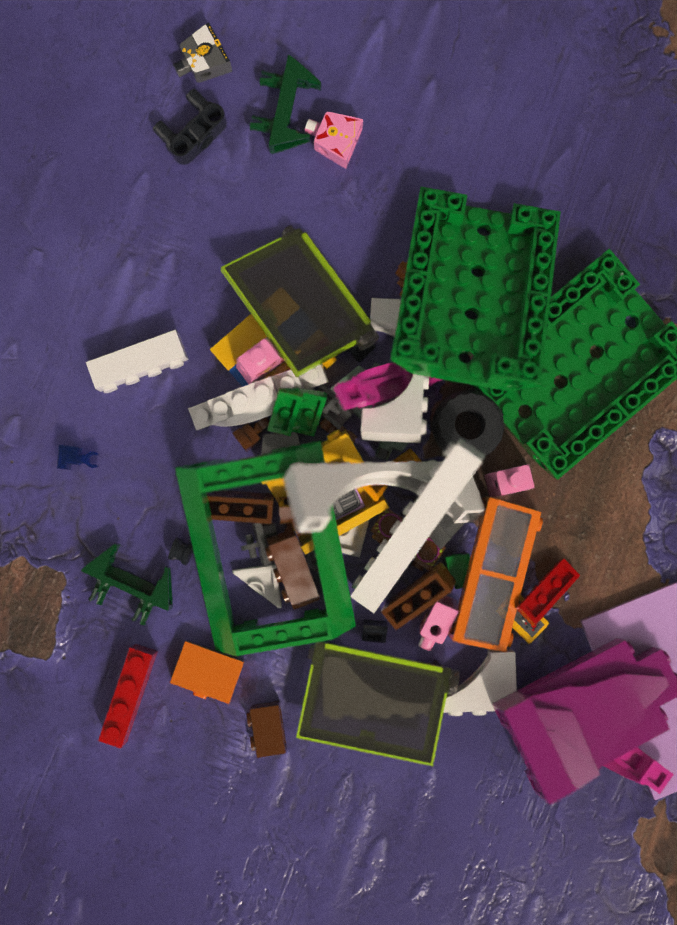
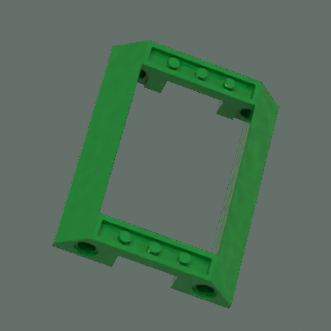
[175,441,356,656]

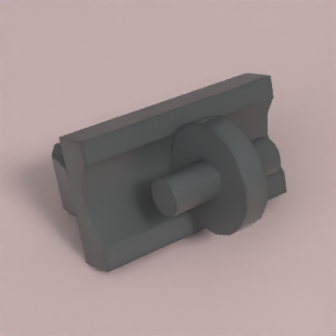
[316,384,354,430]
[240,523,277,565]

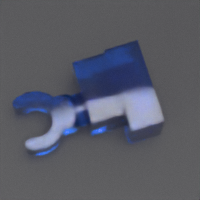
[57,445,100,470]

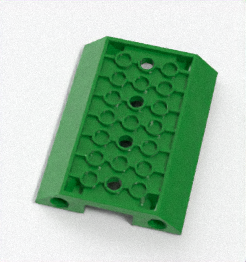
[391,187,561,391]
[472,249,677,480]

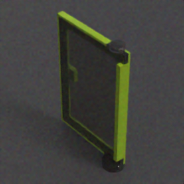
[221,225,380,378]
[296,641,459,766]

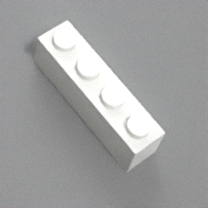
[86,330,189,393]

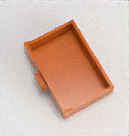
[170,641,245,704]

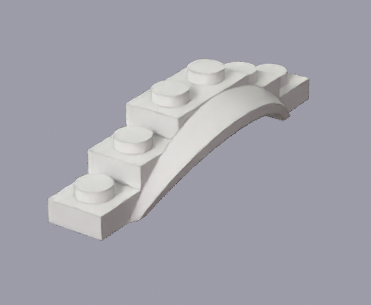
[188,364,329,431]

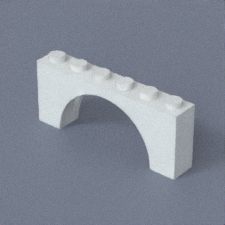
[361,298,429,443]

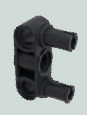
[153,88,227,165]

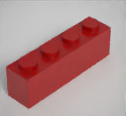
[98,644,158,749]

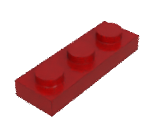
[516,558,581,626]

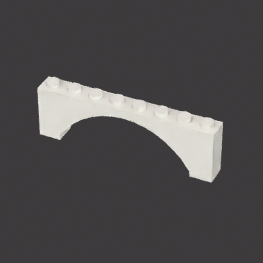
[284,460,486,532]
[322,649,517,719]

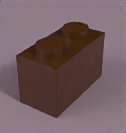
[247,700,287,758]

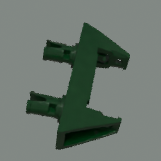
[250,55,321,154]
[81,543,173,625]

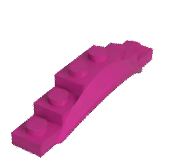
[333,362,443,410]
[603,748,674,794]

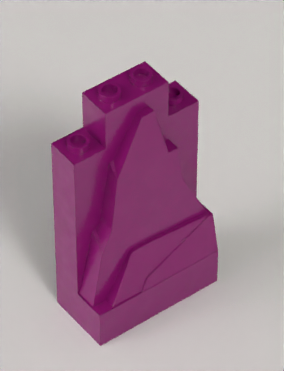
[492,638,677,805]

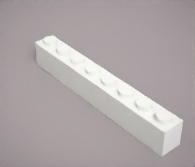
[350,438,485,613]

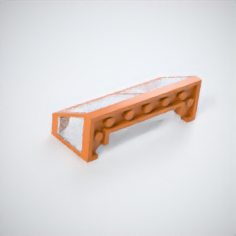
[447,497,543,652]

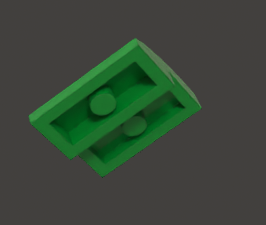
[267,388,327,437]

